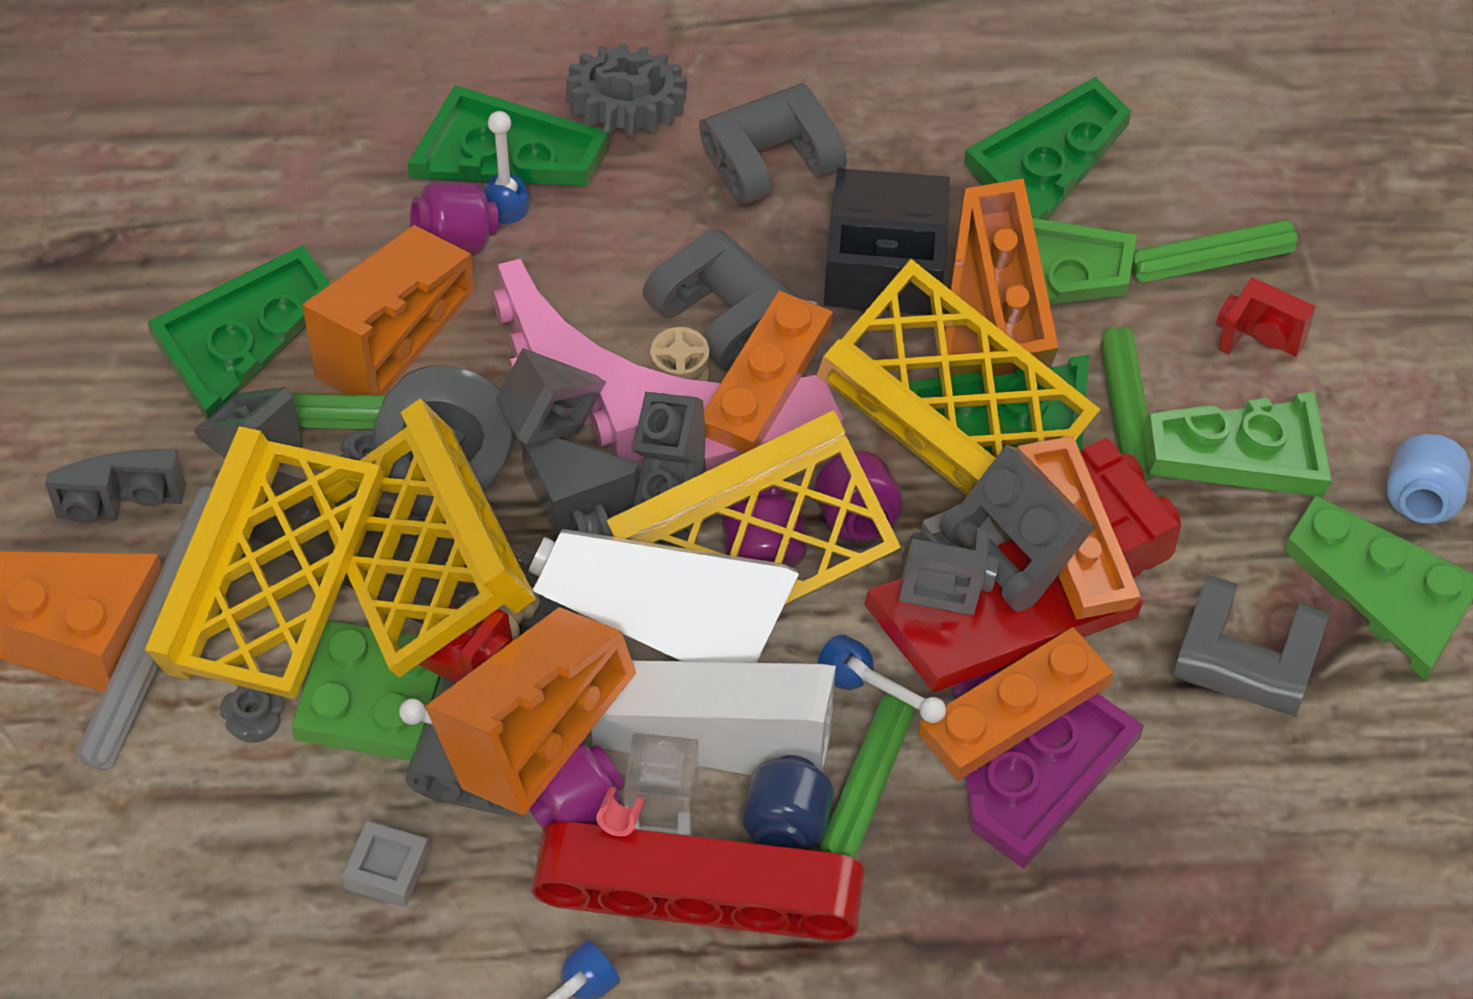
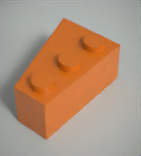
[937,179,1059,377]
[302,225,475,395]
[0,551,162,692]
[425,607,636,816]

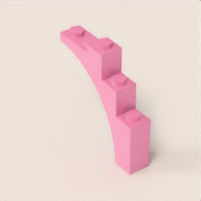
[492,259,844,473]

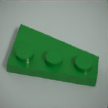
[964,77,1131,220]
[407,85,609,186]
[148,245,330,419]
[899,355,1090,455]

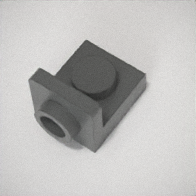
[898,527,998,615]

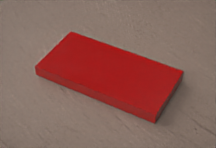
[864,540,1143,693]

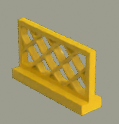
[817,259,1101,496]
[313,398,537,678]
[606,410,901,659]
[144,426,385,700]

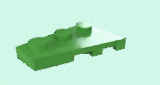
[1032,218,1137,305]
[1143,391,1332,497]
[1285,496,1473,681]

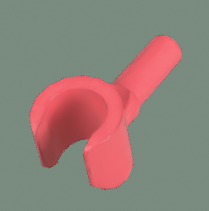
[597,787,645,836]

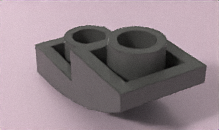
[632,391,705,528]
[45,449,186,523]

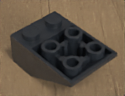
[824,168,950,314]

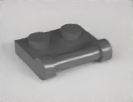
[939,445,1095,612]

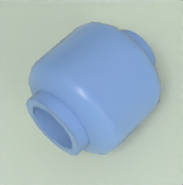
[1387,434,1471,524]

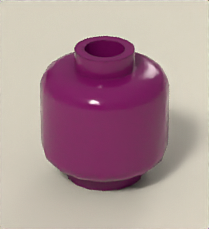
[410,181,498,256]
[814,451,903,542]
[722,488,806,568]
[529,743,626,830]

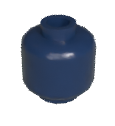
[742,755,834,850]

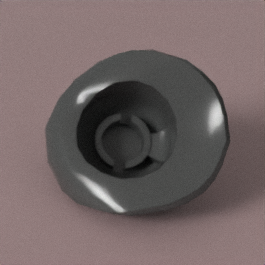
[371,365,515,516]

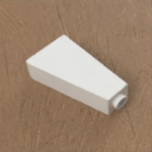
[528,529,799,663]
[591,660,836,776]

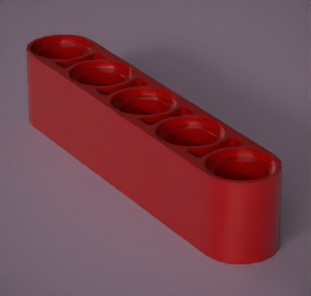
[531,822,865,941]

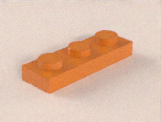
[704,291,833,453]
[1017,436,1141,620]
[918,627,1113,781]

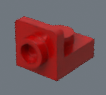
[1216,277,1316,357]
[418,604,513,684]

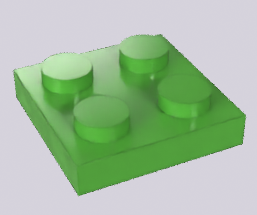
[291,620,441,761]

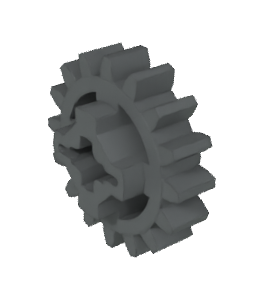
[566,44,687,136]

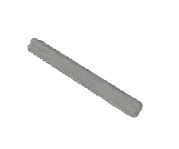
[76,486,213,771]

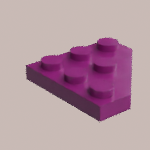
[951,663,1144,869]

